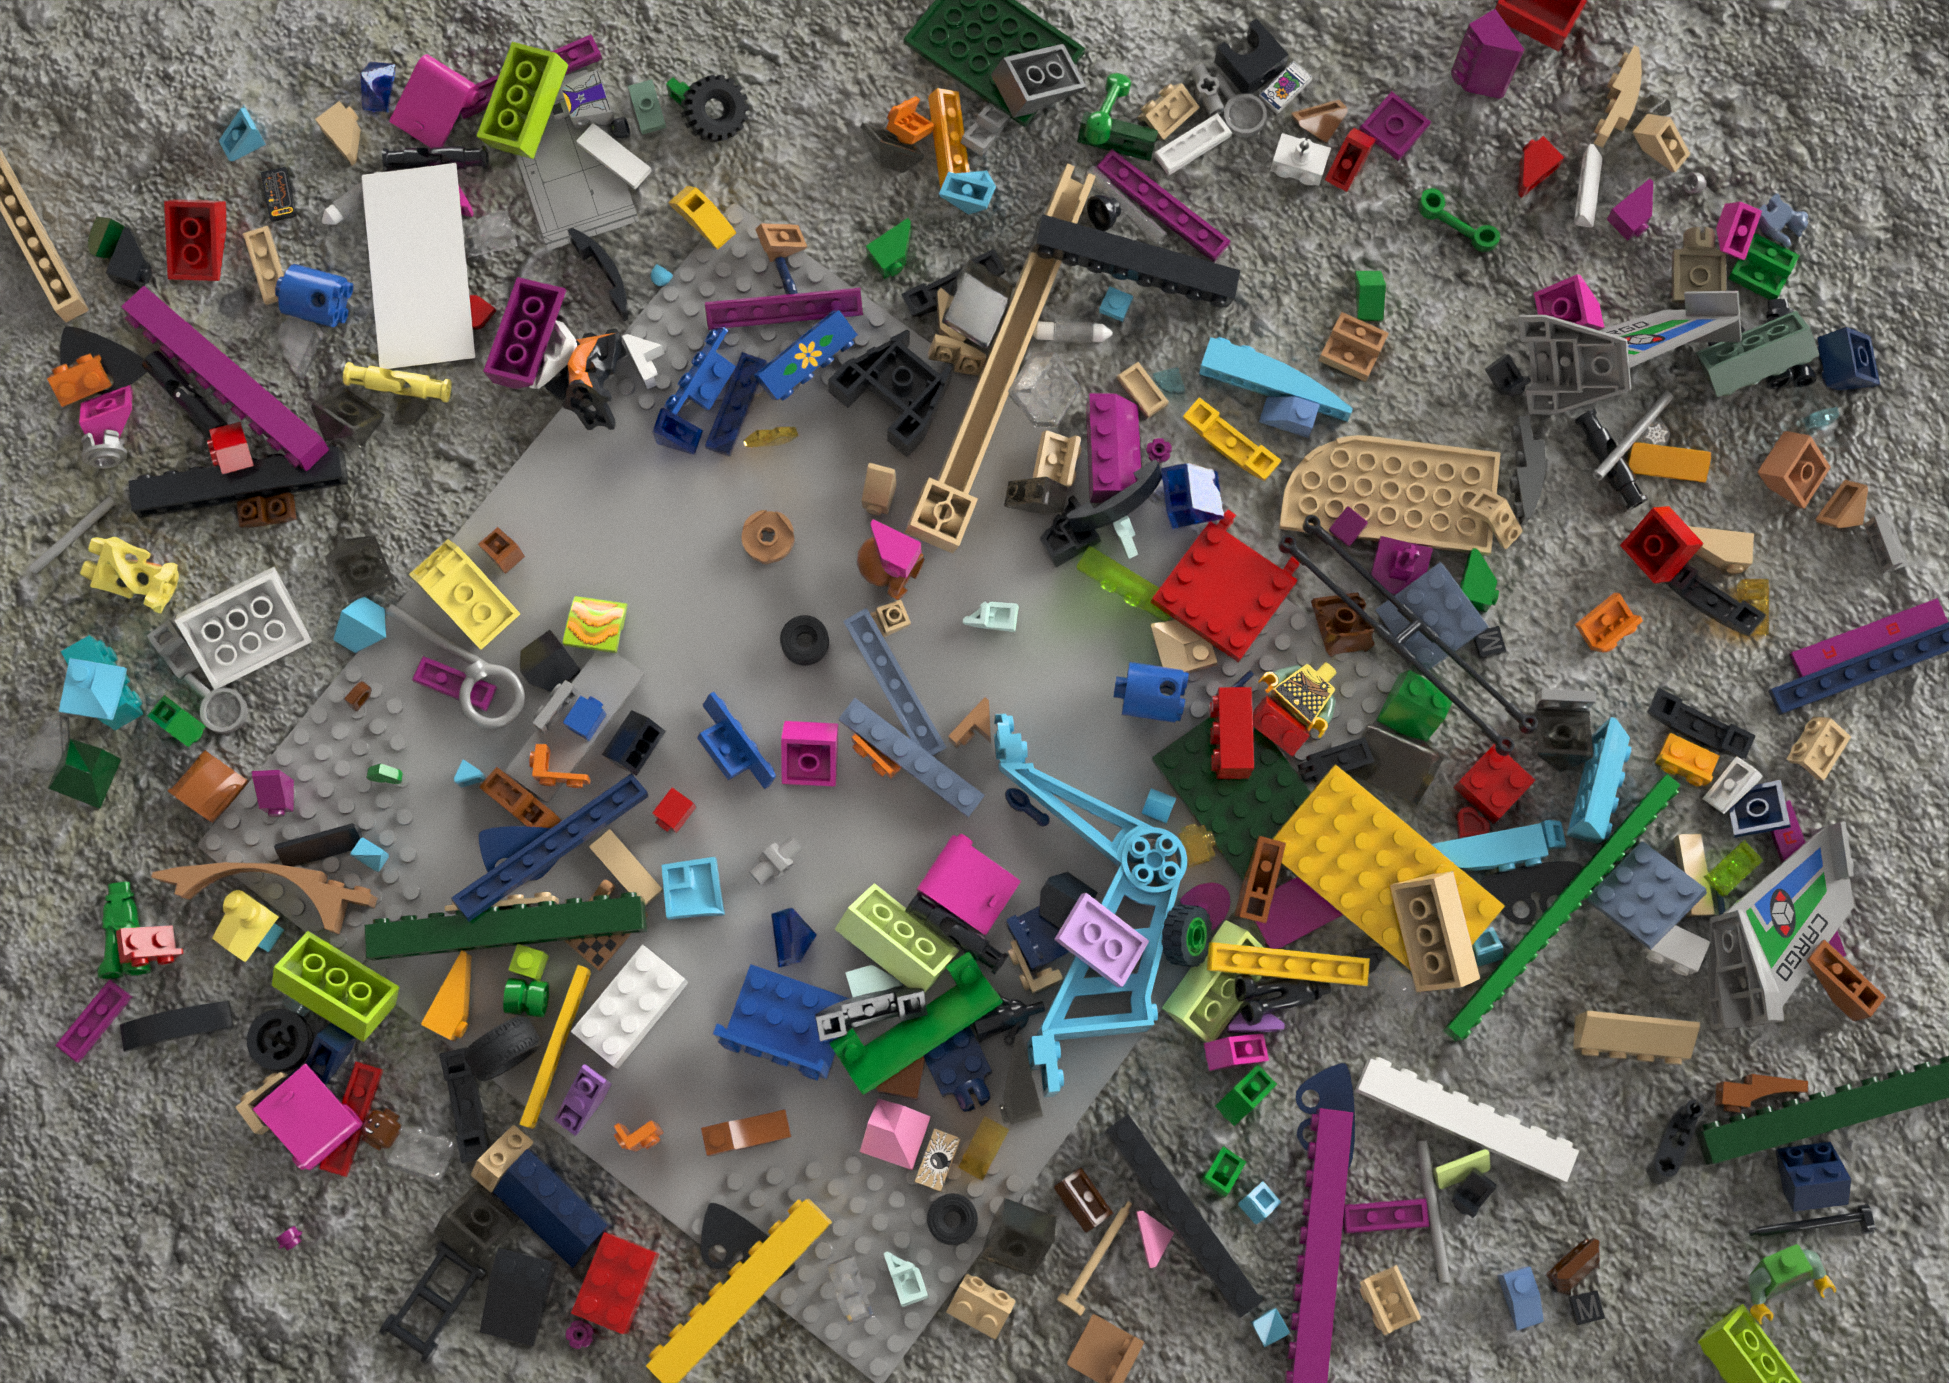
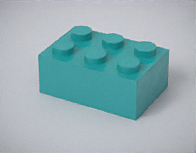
[60,635,143,730]

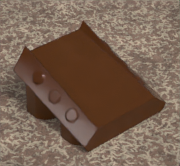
[1311,592,1375,657]
[1545,1238,1600,1295]

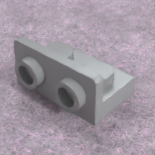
[1864,513,1908,574]
[1535,689,1596,725]

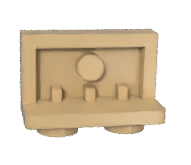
[1032,430,1081,491]
[1360,1265,1421,1335]
[946,1274,1016,1340]

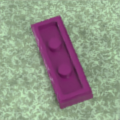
[412,656,497,712]
[55,979,133,1063]
[1343,1198,1429,1234]

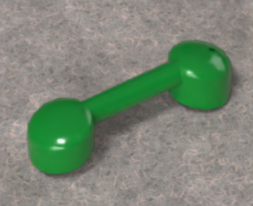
[1084,73,1131,145]
[1418,188,1501,252]

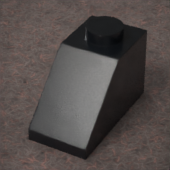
[106,227,152,290]

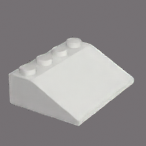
[175,567,312,690]

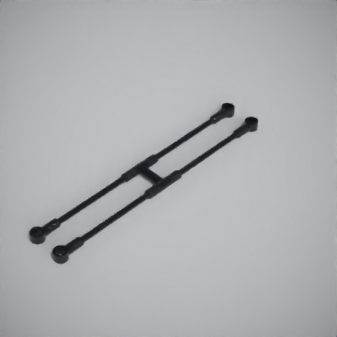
[1278,515,1538,756]

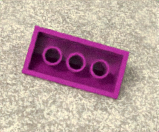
[1451,9,1525,99]
[483,277,566,389]
[1086,393,1141,503]

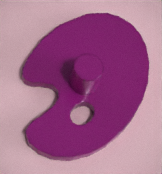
[1180,882,1231,931]

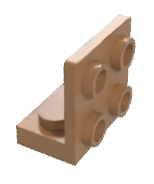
[1067,1314,1144,1383]

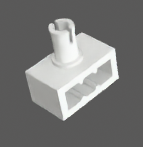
[1270,133,1331,186]

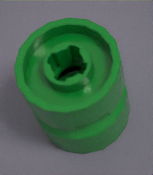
[503,978,549,1018]

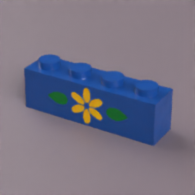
[753,310,858,401]

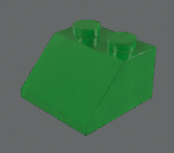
[1376,670,1456,746]

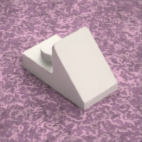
[622,334,665,389]

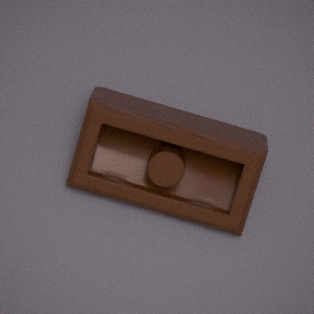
[1054,1167,1114,1233]

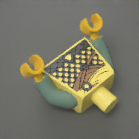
[1258,662,1337,738]

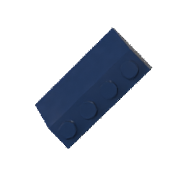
[493,1149,612,1269]

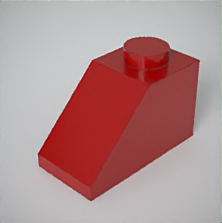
[1325,128,1376,192]
[1518,136,1564,199]

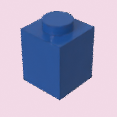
[563,695,607,741]

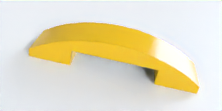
[1183,397,1281,481]

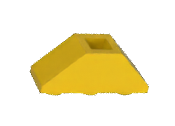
[668,186,736,250]

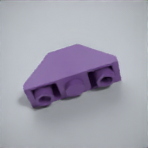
[554,1064,612,1136]

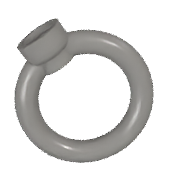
[459,659,525,729]

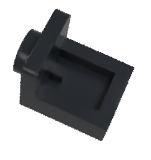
[1485,354,1531,396]
[1451,1167,1497,1218]

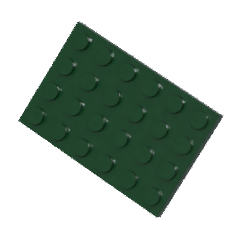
[903,0,1086,127]
[1151,717,1311,883]

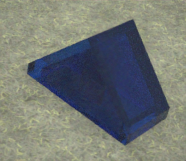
[652,408,703,454]

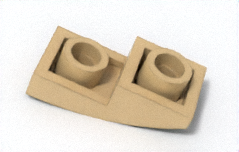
[928,334,986,376]
[870,600,911,637]

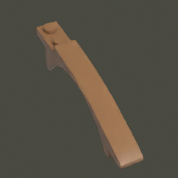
[151,862,378,934]

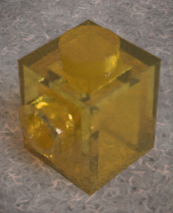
[1177,823,1216,868]

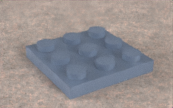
[1376,562,1489,671]
[1587,841,1707,950]

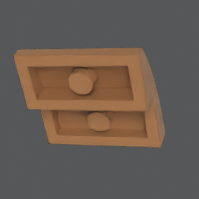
[1318,312,1389,382]

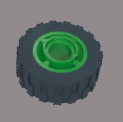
[1162,904,1212,967]

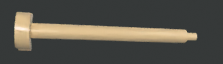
[1057,1201,1132,1316]

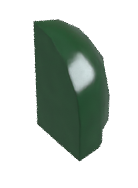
[88,216,131,258]

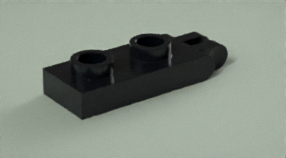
[1297,737,1374,783]

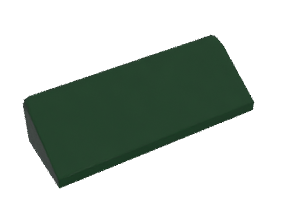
[1077,112,1158,161]

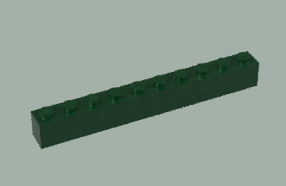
[364,892,647,961]
[1696,1056,1949,1165]

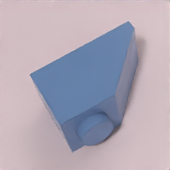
[1259,396,1320,438]
[1497,1266,1544,1330]

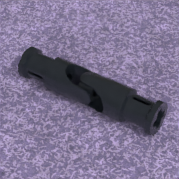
[382,146,489,172]
[1575,409,1648,511]
[905,892,1009,975]

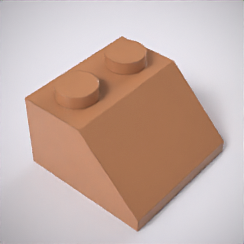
[1757,431,1831,509]

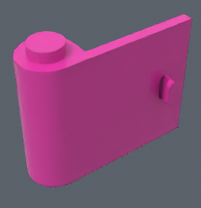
[389,54,480,148]
[916,833,1021,936]
[253,1064,363,1171]

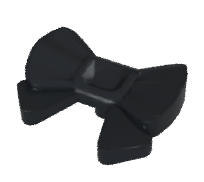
[545,365,569,400]

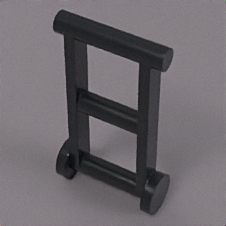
[379,1241,488,1364]

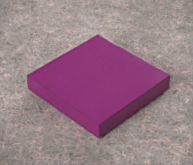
[1359,91,1431,161]

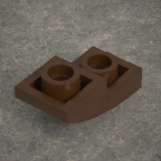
[237,492,297,528]

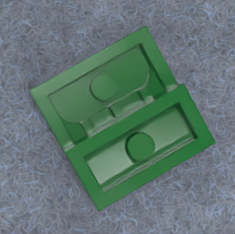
[1728,233,1800,300]

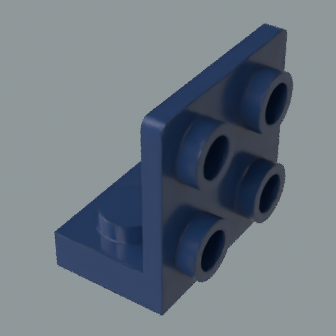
[1006,906,1070,972]

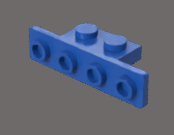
[663,327,736,418]
[697,692,776,789]

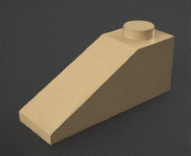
[1688,526,1754,574]

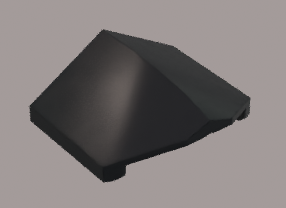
[520,630,581,692]
[1039,872,1098,930]

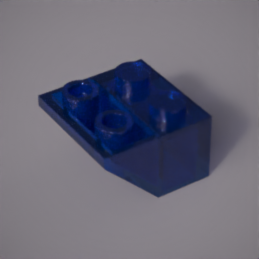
[1161,463,1224,529]

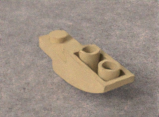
[1594,45,1642,148]

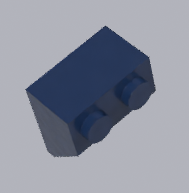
[1817,327,1880,391]

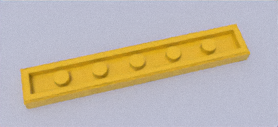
[1207,942,1370,986]
[519,965,591,1129]

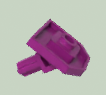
[1371,536,1433,594]

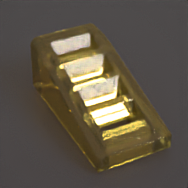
[1737,579,1769,636]

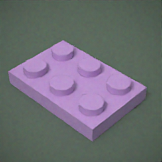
[1054,893,1149,988]

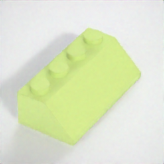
[835,883,960,994]
[1162,920,1264,1043]

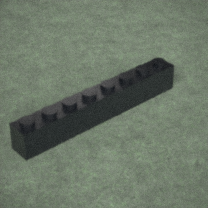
[1031,214,1241,308]
[128,445,348,518]
[1105,1114,1263,1318]

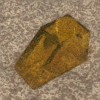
[958,1116,1009,1181]

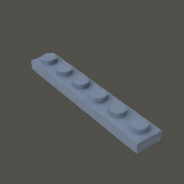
[843,608,947,756]
[838,698,985,818]

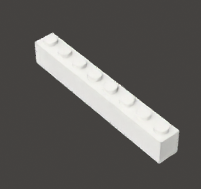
[1355,1057,1579,1183]

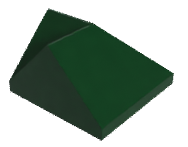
[47,738,122,809]

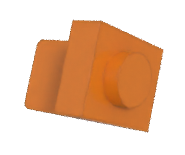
[529,744,590,788]

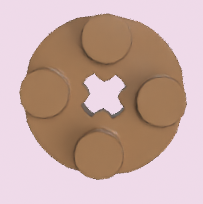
[741,510,795,565]

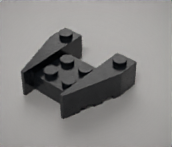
[828,330,952,457]

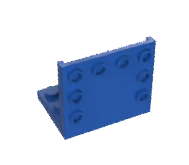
[713,964,850,1081]

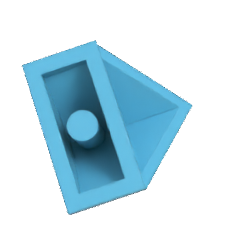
[219,104,266,161]
[939,170,996,215]
[333,596,386,654]

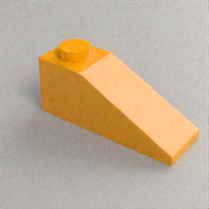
[421,950,472,1042]

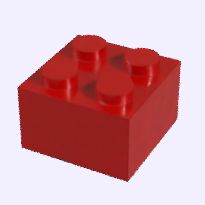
[1620,506,1704,583]
[1453,744,1536,824]

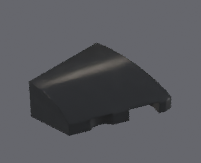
[1040,495,1101,568]

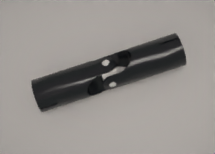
[142,351,228,439]

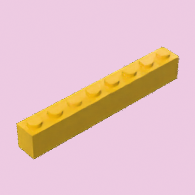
[646,1198,832,1383]

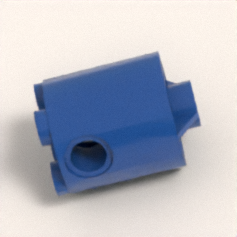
[275,264,353,328]
[1113,662,1189,723]

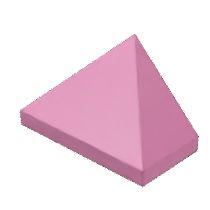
[1136,1211,1174,1268]

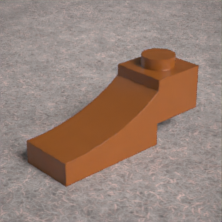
[479,767,561,828]
[1715,1074,1808,1113]
[701,1109,792,1157]

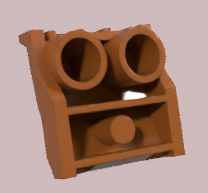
[167,750,249,823]

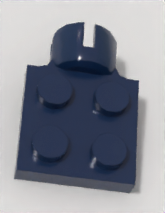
[923,1025,992,1112]

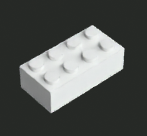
[571,944,689,1069]

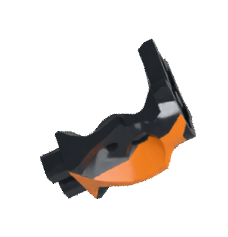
[562,329,627,430]

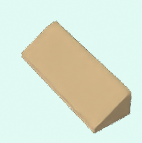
[1673,834,1715,918]

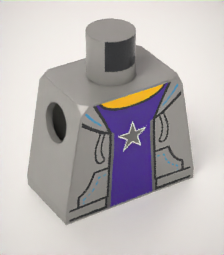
[552,69,615,129]

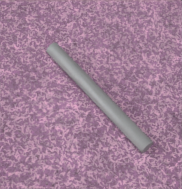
[29,496,116,574]

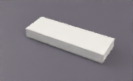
[576,123,652,189]

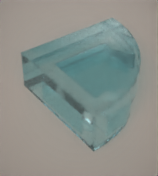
[1152,367,1185,395]
[1804,407,1840,428]

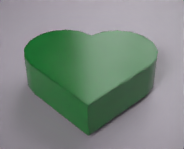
[366,763,403,784]

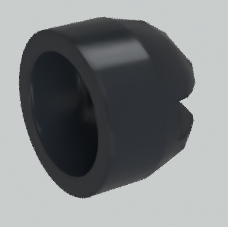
[610,116,630,138]

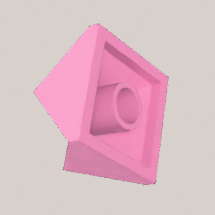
[860,1098,931,1170]

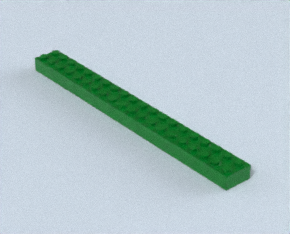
[1443,774,1680,1042]

